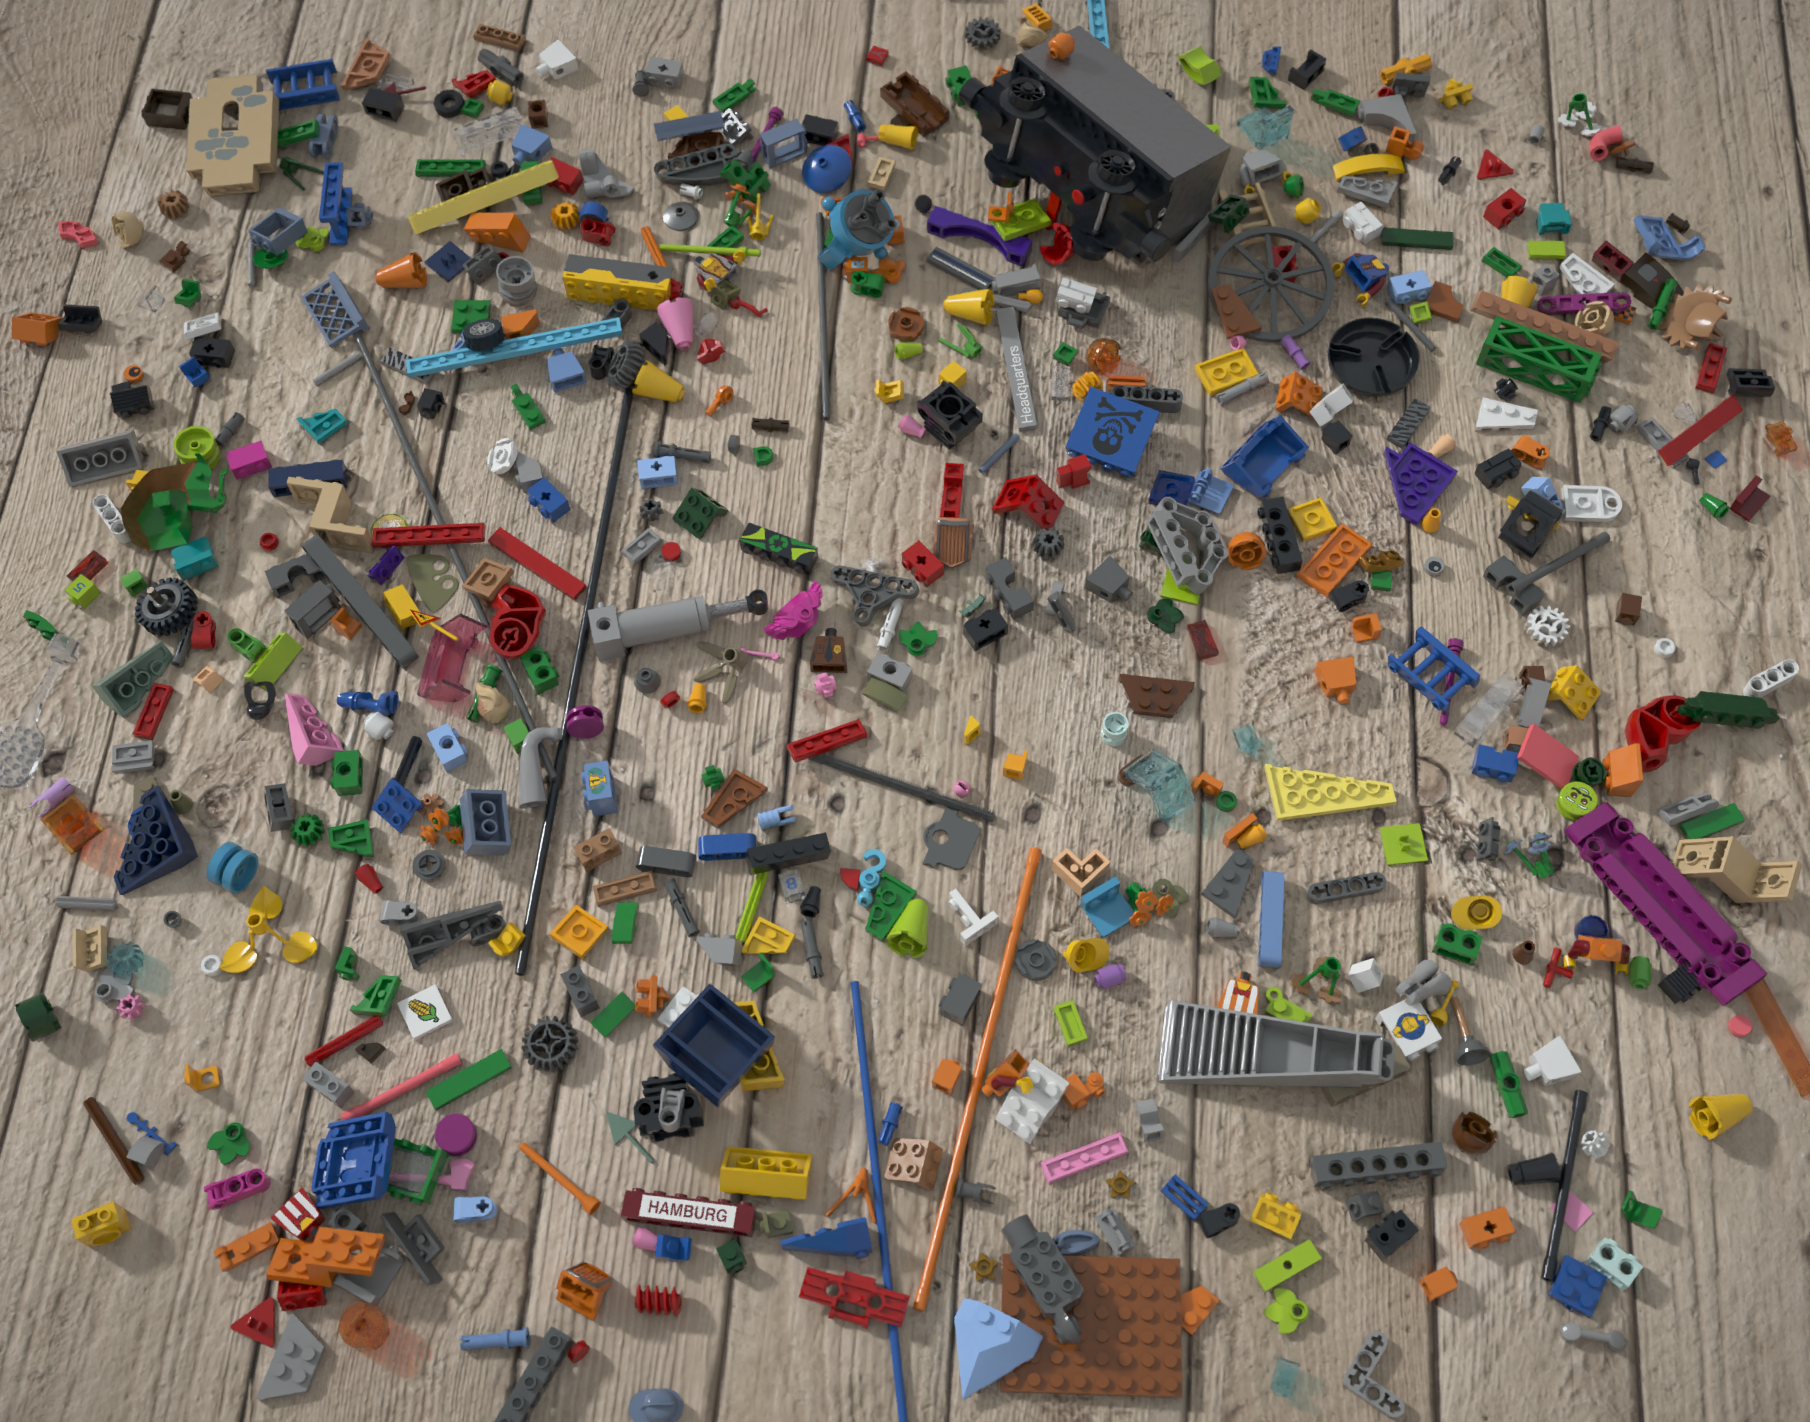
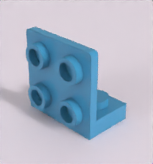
[1080,876,1134,938]

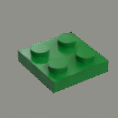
[451,300,491,334]

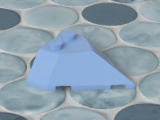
[954,1298,1044,1401]

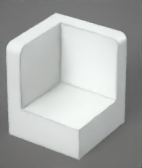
[1348,958,1384,993]

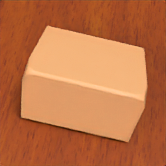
[193,666,223,693]

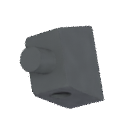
[1085,556,1133,602]

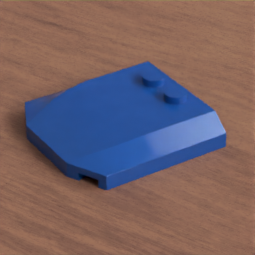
[311,1112,396,1209]

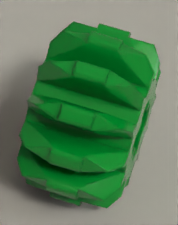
[289,812,325,847]

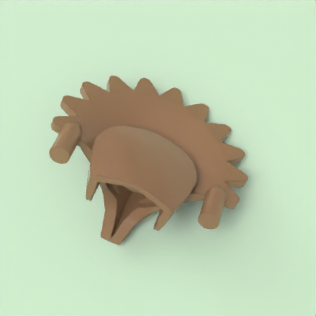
[1659,284,1732,350]

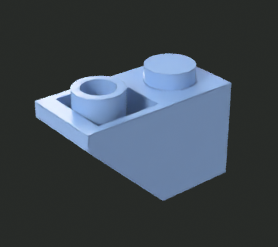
[1521,477,1564,508]

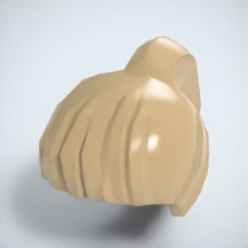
[476,682,510,723]

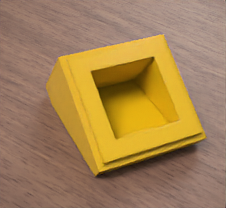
[964,716,981,745]

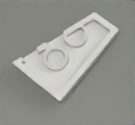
[1560,253,1615,305]
[1475,397,1538,431]

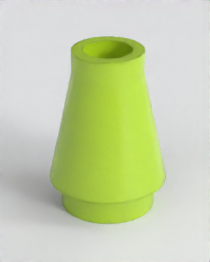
[895,342,922,360]

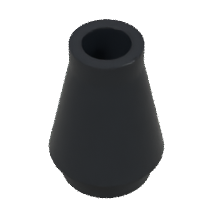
[800,886,821,918]

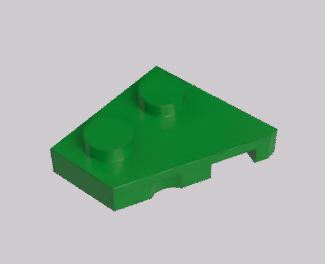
[1249,77,1287,109]

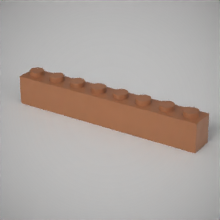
[1470,290,1620,363]

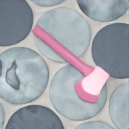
[388,1158,475,1191]

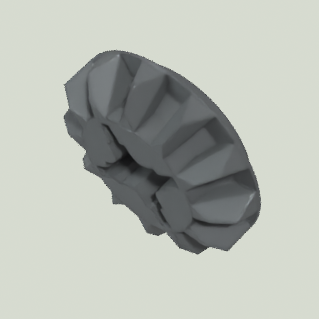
[412,850,445,881]

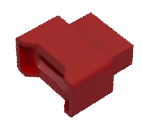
[1056,454,1091,489]

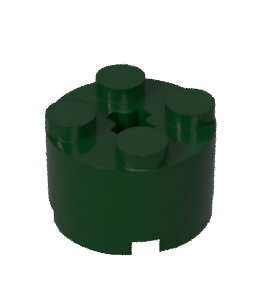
[15,992,62,1042]

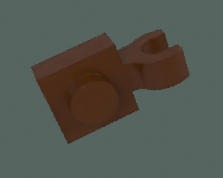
[159,241,191,273]

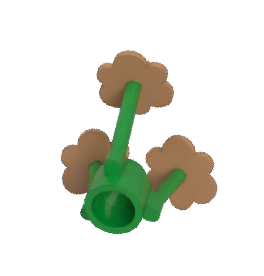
[1290,956,1342,1004]

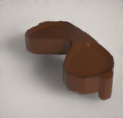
[398,391,415,415]

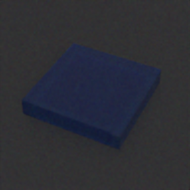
[1148,470,1195,506]

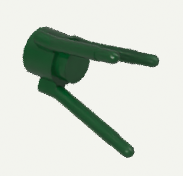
[279,157,324,190]

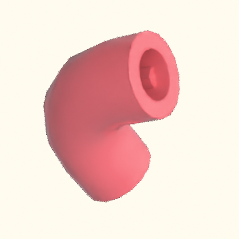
[1589,125,1623,161]

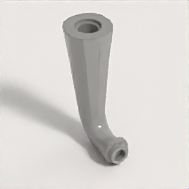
[519,726,562,809]

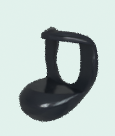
[244,681,276,720]

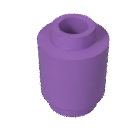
[1094,964,1127,990]

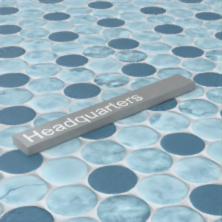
[996,307,1037,431]

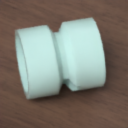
[1101,712,1129,747]

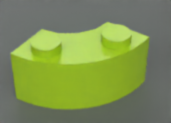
[1177,46,1222,85]

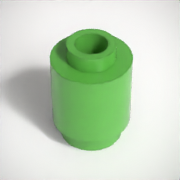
[1629,956,1652,989]

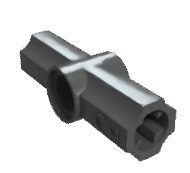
[477,48,524,85]

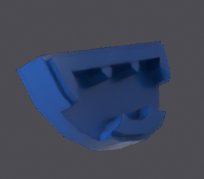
[1262,46,1282,76]

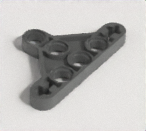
[831,566,920,626]

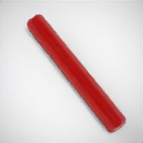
[304,1016,383,1067]

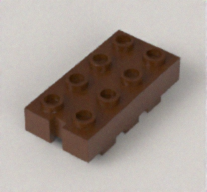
[880,71,950,137]

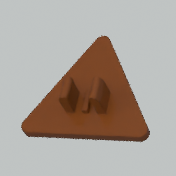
[1607,138,1636,159]

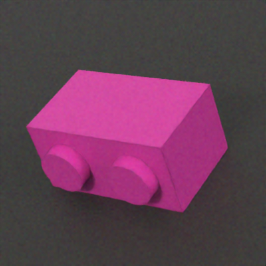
[226,441,272,480]

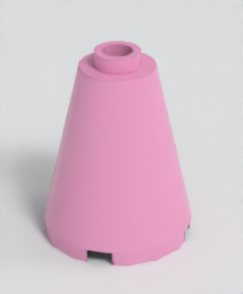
[657,298,693,351]

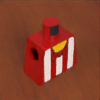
[271,1188,325,1241]

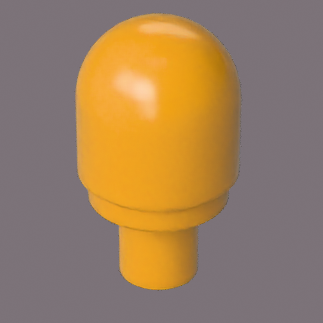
[1018,289,1043,304]

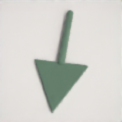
[606,1111,654,1163]

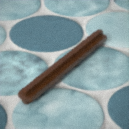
[83,1097,145,1185]

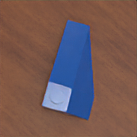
[780,1217,873,1259]

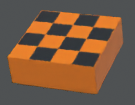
[1614,302,1636,325]

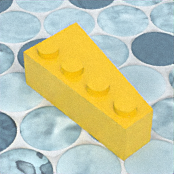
[734,1001,785,1092]

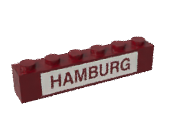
[621,1188,757,1237]

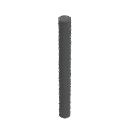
[1385,298,1436,352]

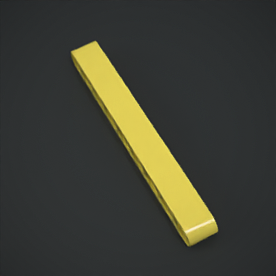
[408,160,559,234]

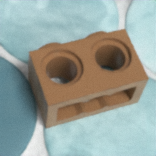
[573,828,622,872]

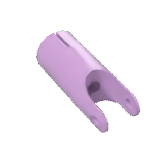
[28,776,75,818]

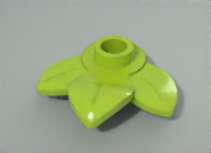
[296,227,329,252]
[1264,1288,1309,1334]

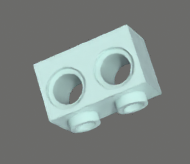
[1585,1237,1643,1291]

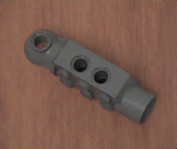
[1001,1214,1084,1344]

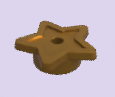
[1106,1171,1134,1198]
[969,1253,998,1281]

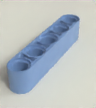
[1258,871,1284,969]

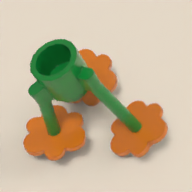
[723,183,757,228]
[1126,882,1174,926]

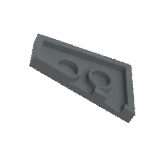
[1201,848,1254,919]

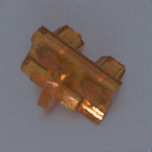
[1765,420,1798,457]

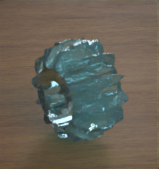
[107,941,145,977]

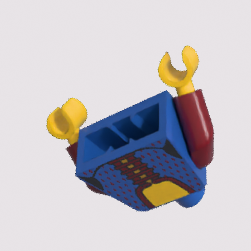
[1332,253,1389,308]

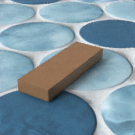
[593,870,657,907]

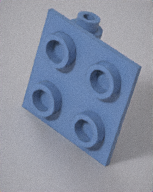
[1185,468,1234,515]

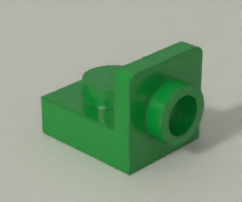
[335,946,360,981]

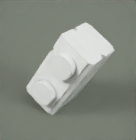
[1343,202,1383,244]
[1055,277,1097,313]

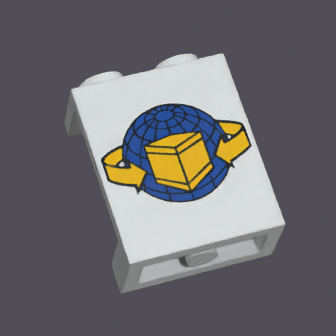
[1375,999,1442,1062]

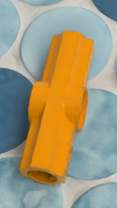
[1380,54,1432,84]

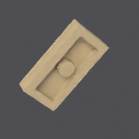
[868,157,896,191]

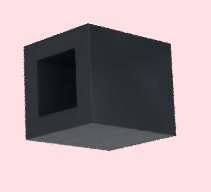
[1321,420,1353,454]

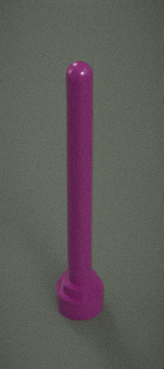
[744,107,784,170]
[1440,638,1464,726]

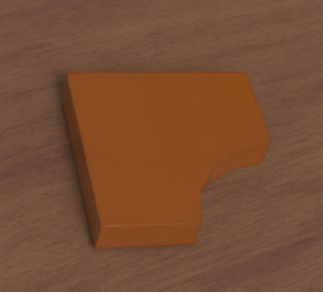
[1427,281,1464,323]

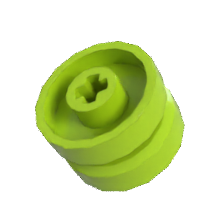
[173,426,221,470]

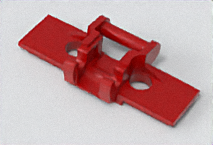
[799,1267,910,1329]

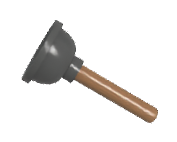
[1450,997,1491,1066]

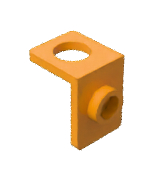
[184,1064,220,1092]

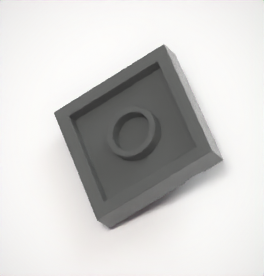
[1391,72,1431,98]

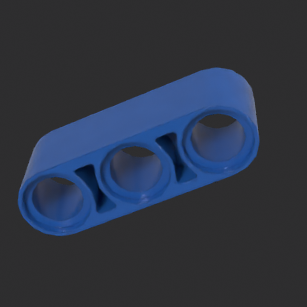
[698,833,757,861]

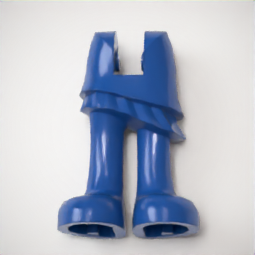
[337,691,399,715]

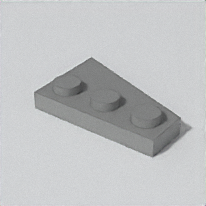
[1337,176,1398,208]

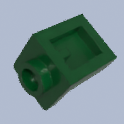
[716,1238,747,1274]

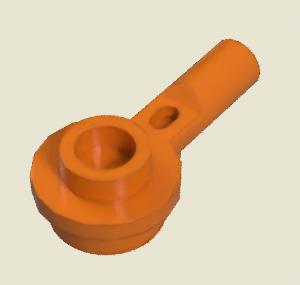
[705,385,734,417]

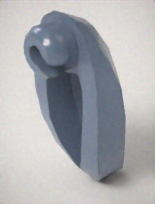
[1052,1230,1099,1256]

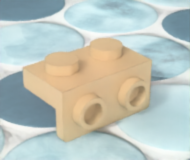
[73,925,107,972]

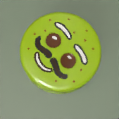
[1556,782,1598,822]

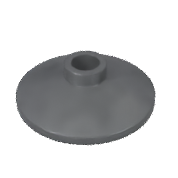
[663,202,698,231]

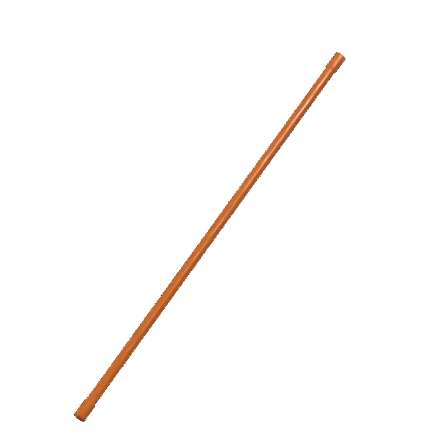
[912,847,1042,1312]

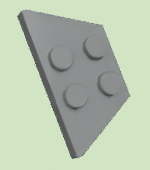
[256,1314,326,1401]

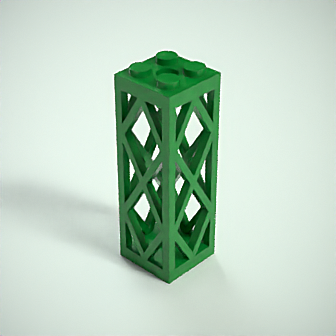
[1476,316,1602,403]

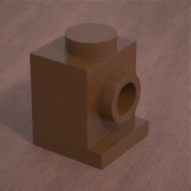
[1519,666,1545,692]

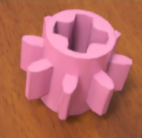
[814,672,837,698]
[116,993,146,1021]

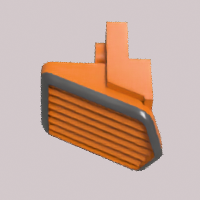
[556,1262,613,1321]

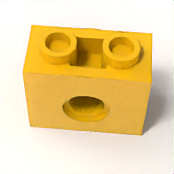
[71,1201,131,1247]

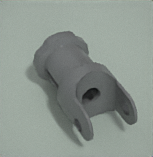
[955,1178,996,1204]

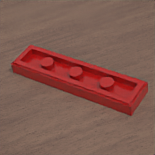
[787,719,867,763]

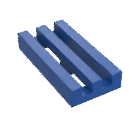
[1160,1174,1209,1221]

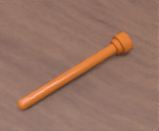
[519,1142,601,1215]

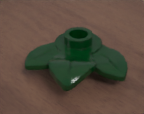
[1147,598,1185,633]

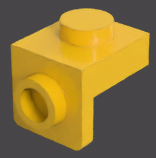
[874,379,904,404]

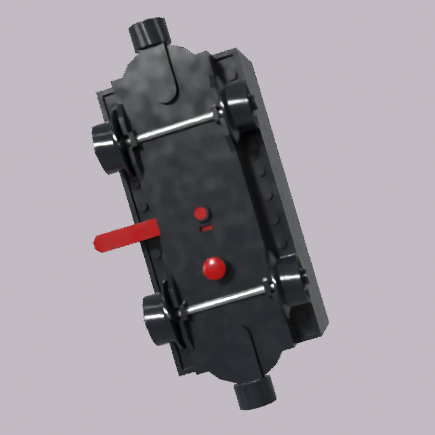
[959,25,1232,263]

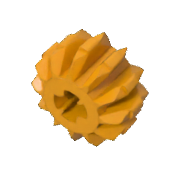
[551,201,580,231]
[1072,371,1104,403]

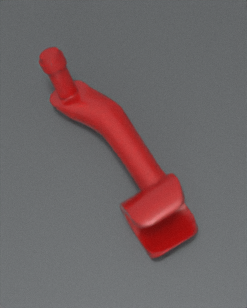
[730,296,768,317]

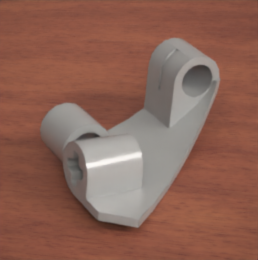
[578,149,635,199]

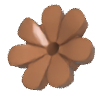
[419,793,445,817]

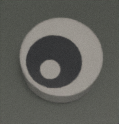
[1424,556,1444,576]

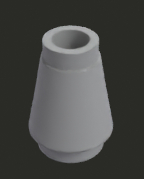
[1206,917,1238,937]

